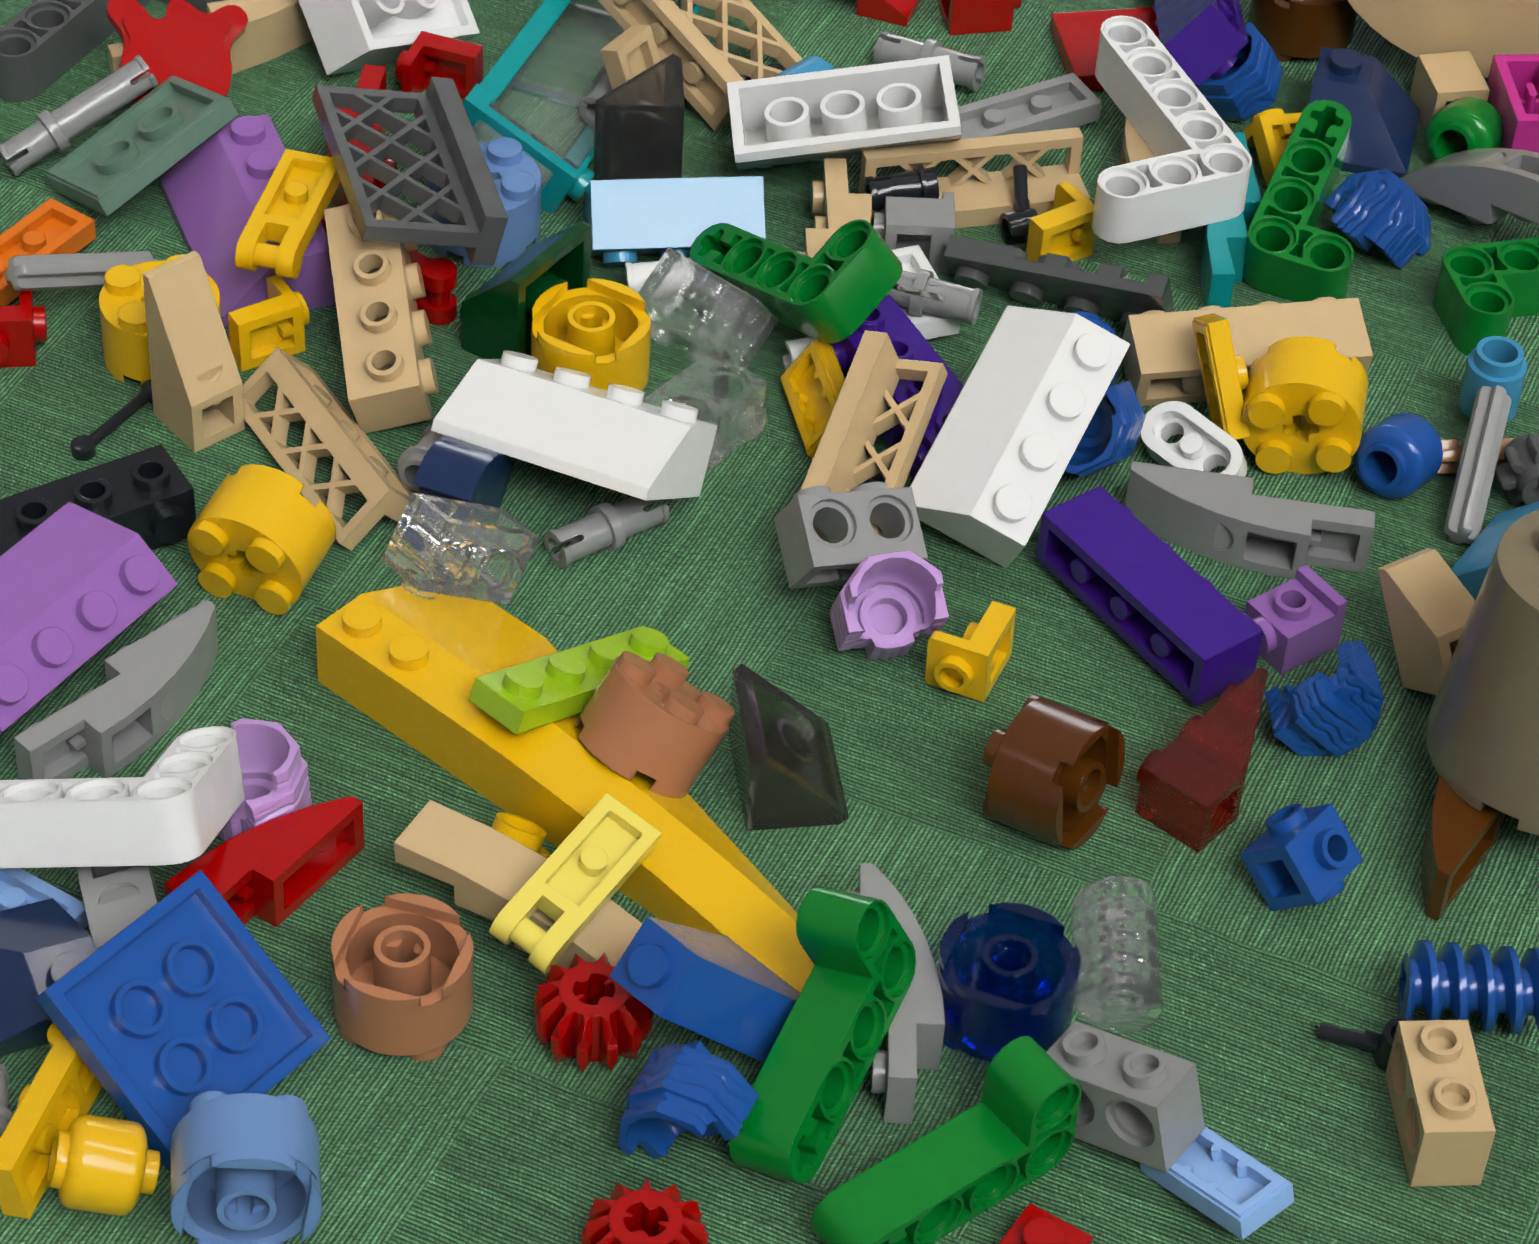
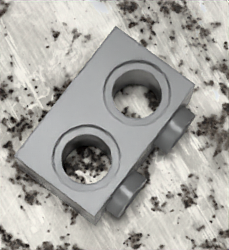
[774,481,928,589]
[1047,1021,1205,1172]

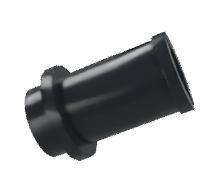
[865,164,939,213]

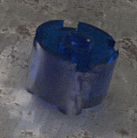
[937,902,1081,1062]

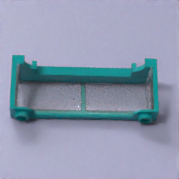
[428,0,701,213]

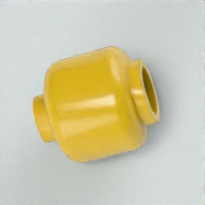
[47,1114,160,1216]

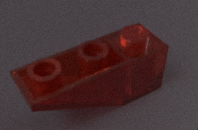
[1135,666,1268,853]

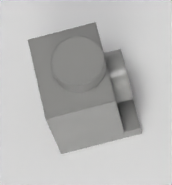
[872,192,955,273]

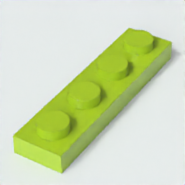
[469,626,690,734]

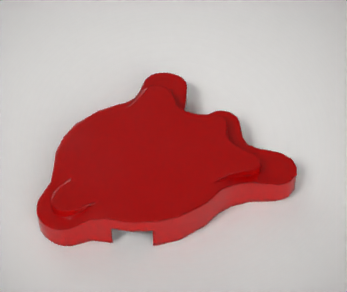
[106,0,248,104]

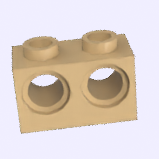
[1385,1020,1496,1187]

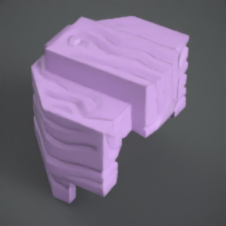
[829,550,949,661]
[219,718,312,842]

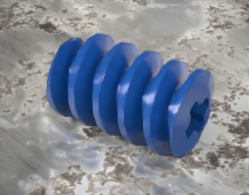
[1398,940,1539,1034]

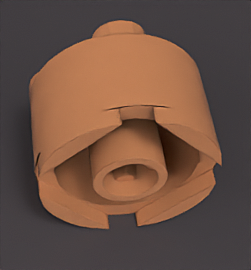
[575,651,735,798]
[331,893,474,1062]

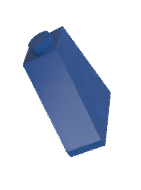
[609,917,800,1063]

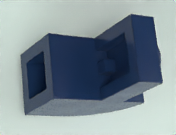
[399,436,515,570]

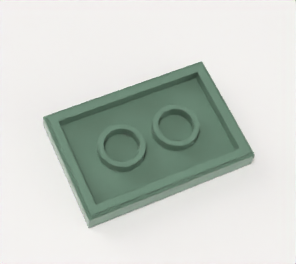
[45,76,239,216]

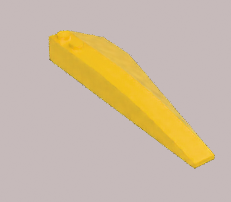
[316,576,814,992]

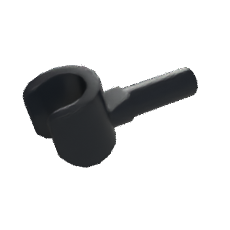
[999,164,1038,245]
[1318,1018,1409,1072]

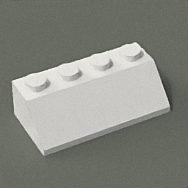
[727,55,962,170]
[910,305,1130,568]
[431,350,717,501]

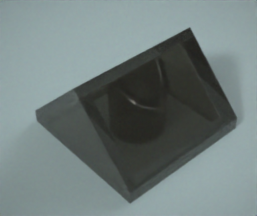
[593,53,685,180]
[728,664,849,831]

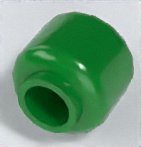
[1424,97,1503,161]

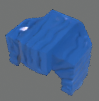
[1191,21,1283,121]
[1324,169,1431,270]
[1065,381,1146,477]
[1265,639,1383,758]
[618,1040,759,1159]

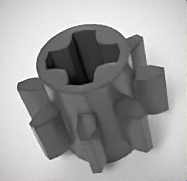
[1495,433,1539,505]

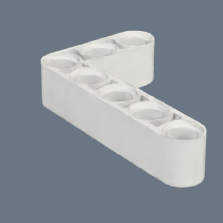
[1091,16,1252,244]
[0,726,245,868]

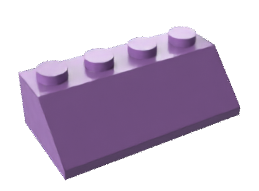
[160,114,336,327]
[0,502,178,733]

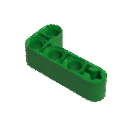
[1243,100,1354,302]
[690,219,903,343]
[1433,237,1539,356]
[729,886,916,1183]
[810,1036,1082,1244]

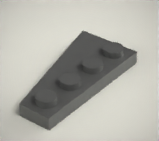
[944,235,1175,330]

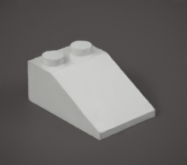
[298,0,480,75]

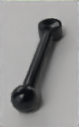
[71,379,153,461]

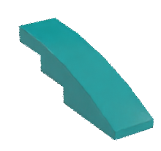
[1200,132,1262,308]

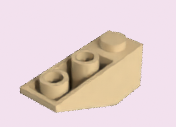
[143,250,245,453]

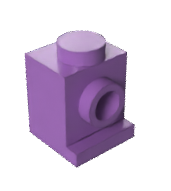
[1245,565,1348,675]

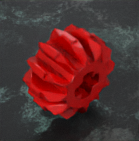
[534,952,653,1073]
[581,1176,708,1244]

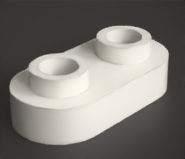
[1140,401,1247,477]

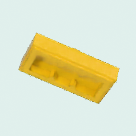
[1192,313,1250,440]
[780,339,845,458]

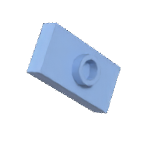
[1140,1126,1294,1240]

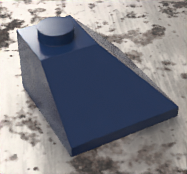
[1308,47,1421,179]
[0,898,96,1056]

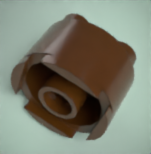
[1248,0,1357,62]
[983,694,1125,849]

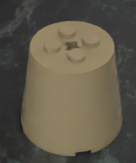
[1426,510,1539,835]

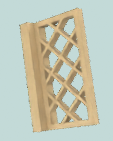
[598,0,802,131]

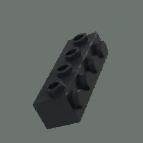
[0,444,196,556]

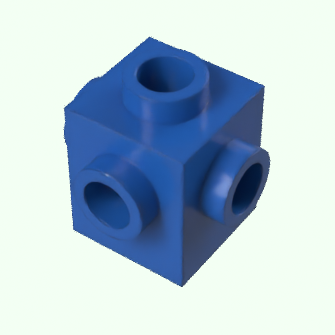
[1239,803,1363,911]

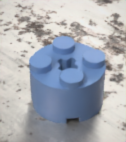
[426,137,541,268]
[170,1091,322,1244]

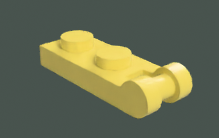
[489,793,662,974]

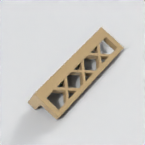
[858,127,1090,229]
[801,330,948,542]
[243,347,416,551]

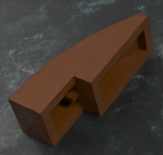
[1421,776,1504,921]

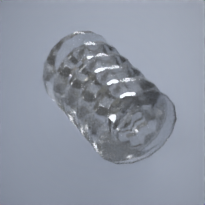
[1071,876,1163,1033]

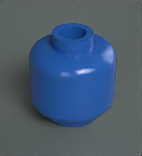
[1353,413,1443,499]

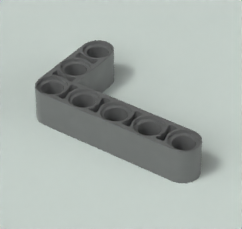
[0,0,225,102]

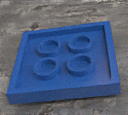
[35,870,331,1171]

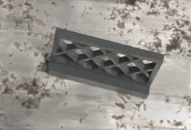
[312,77,508,266]

